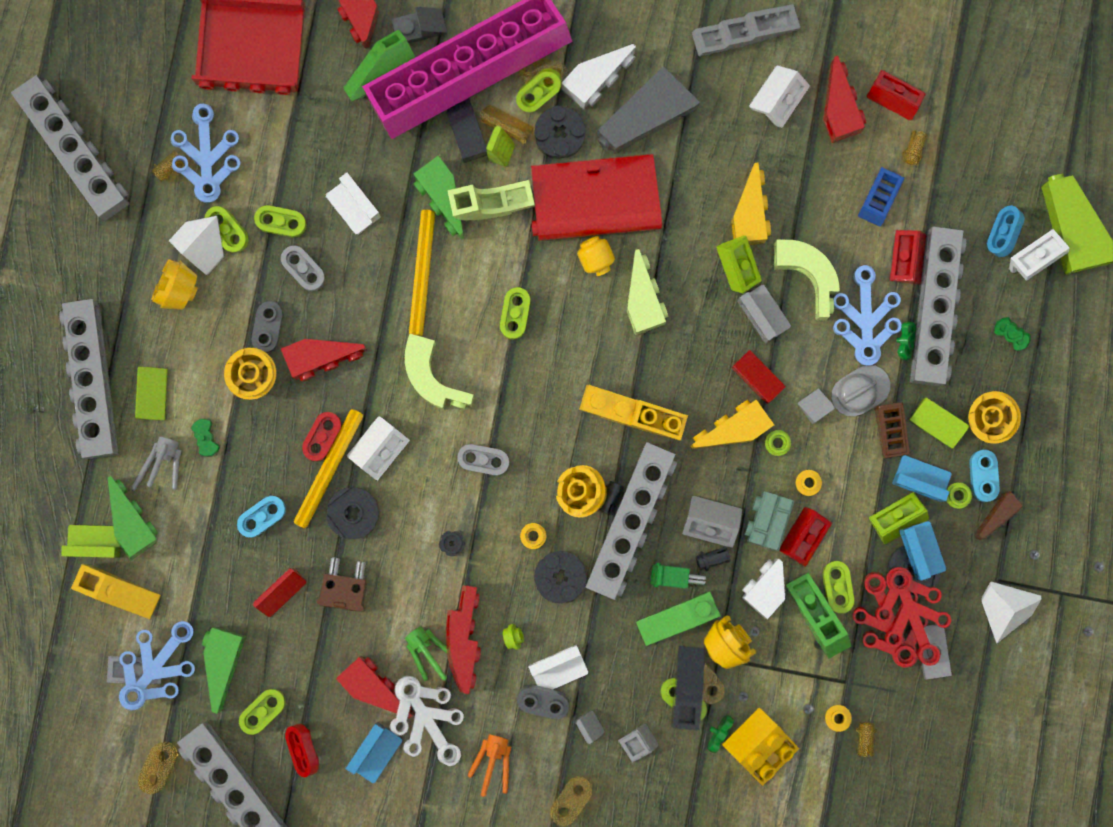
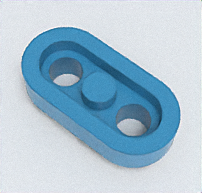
[987,206,1025,257]

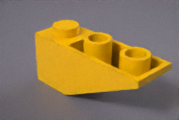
[731,163,771,245]
[691,399,774,449]
[71,564,161,619]

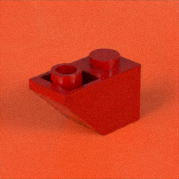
[337,0,379,49]

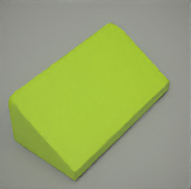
[716,236,762,293]
[135,367,168,421]
[909,398,970,449]
[869,492,929,545]

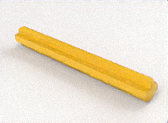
[409,209,435,336]
[294,409,363,528]

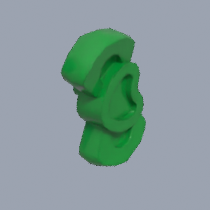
[994,317,1031,351]
[896,321,916,360]
[191,419,220,457]
[707,715,734,753]

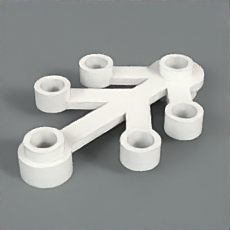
[390,676,464,766]

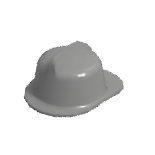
[832,365,891,416]

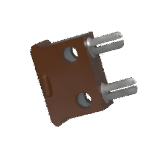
[317,557,367,612]

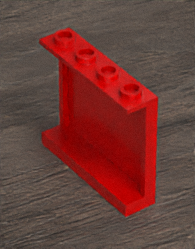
[191,0,305,95]

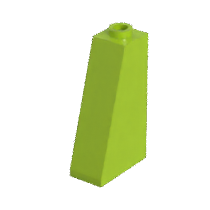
[1041,174,1113,275]

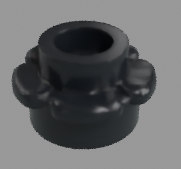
[439,531,465,557]

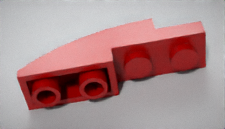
[446,586,481,694]

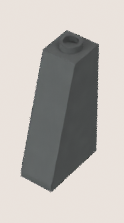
[597,66,700,154]

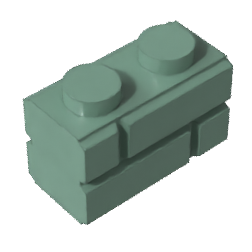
[744,491,794,551]

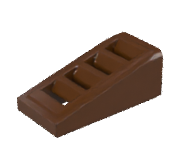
[874,402,910,459]
[974,491,1023,540]

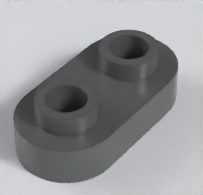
[252,301,284,353]
[517,685,569,719]

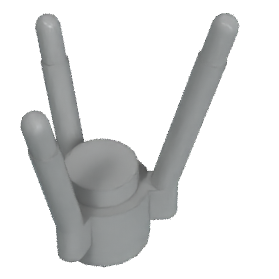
[131,437,182,491]

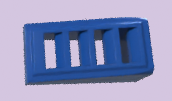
[858,167,904,226]

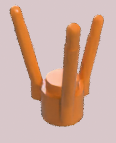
[468,734,511,797]

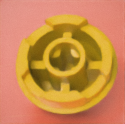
[151,259,198,310]
[224,348,276,400]
[968,391,1021,443]
[556,465,607,517]
[704,616,756,669]

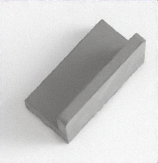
[737,285,791,344]
[682,496,742,548]

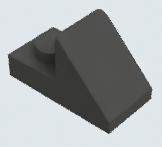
[391,7,447,43]

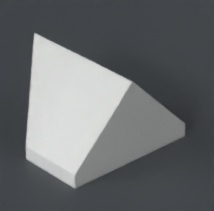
[169,216,225,276]
[982,582,1041,644]

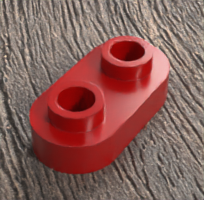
[302,412,342,461]
[285,723,319,778]

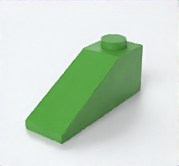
[786,573,851,659]
[636,591,720,646]
[202,627,246,713]

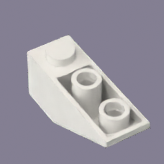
[561,44,636,109]

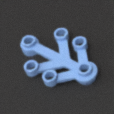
[170,104,240,203]
[833,265,902,366]
[119,621,195,710]

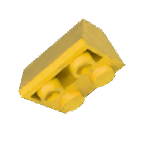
[722,707,799,786]

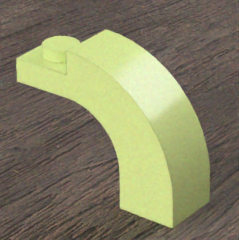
[448,180,535,220]
[774,240,840,320]
[405,334,474,410]

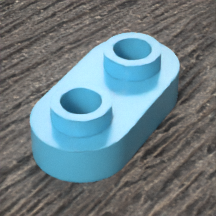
[969,450,1000,502]
[237,496,286,538]

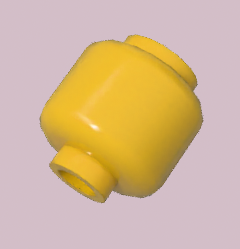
[577,236,615,276]

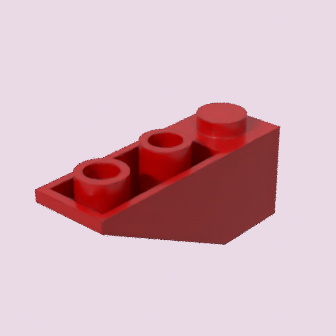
[823,56,866,143]
[281,339,368,382]
[336,656,415,718]

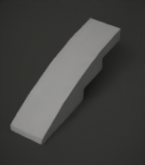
[692,4,801,56]

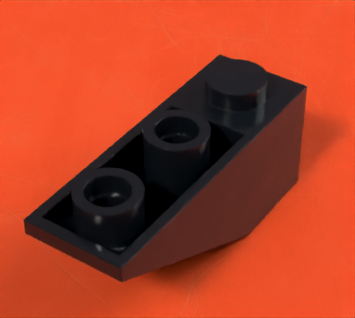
[671,646,705,731]

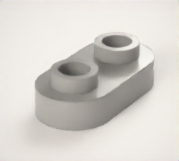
[281,246,325,291]
[457,444,509,476]

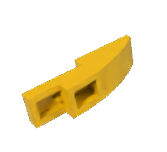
[579,385,688,441]

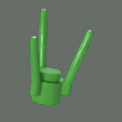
[404,626,447,681]

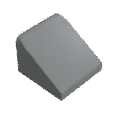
[797,388,835,424]
[575,711,604,744]
[618,724,659,763]

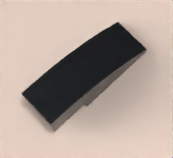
[446,98,487,163]

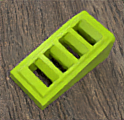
[486,126,515,167]

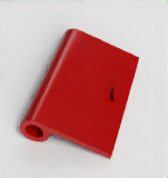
[531,154,662,241]

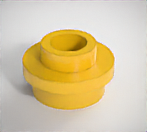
[795,470,822,496]
[520,523,546,549]
[825,705,852,732]

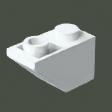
[741,559,785,619]

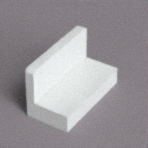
[750,66,810,127]
[326,173,381,235]
[1009,229,1070,281]
[347,416,410,481]
[528,645,588,689]

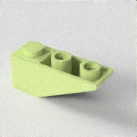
[627,249,668,336]

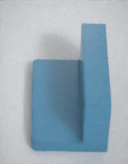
[892,455,951,502]
[899,521,946,581]
[346,722,403,783]

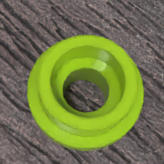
[765,430,791,456]
[946,483,972,509]
[503,624,524,650]

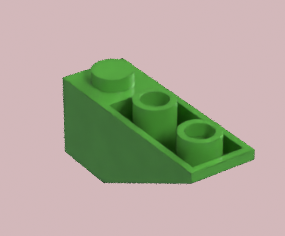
[344,30,416,102]
[413,156,464,239]
[108,476,158,561]

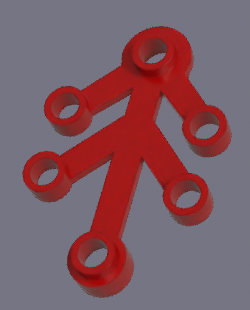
[875,567,951,666]
[852,572,928,668]

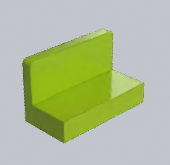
[61,525,121,558]

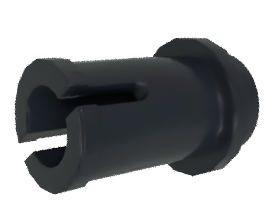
[599,481,625,516]
[695,546,731,572]

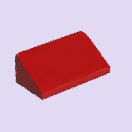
[867,70,926,120]
[890,230,926,284]
[731,350,786,405]
[779,507,832,567]
[253,568,307,617]

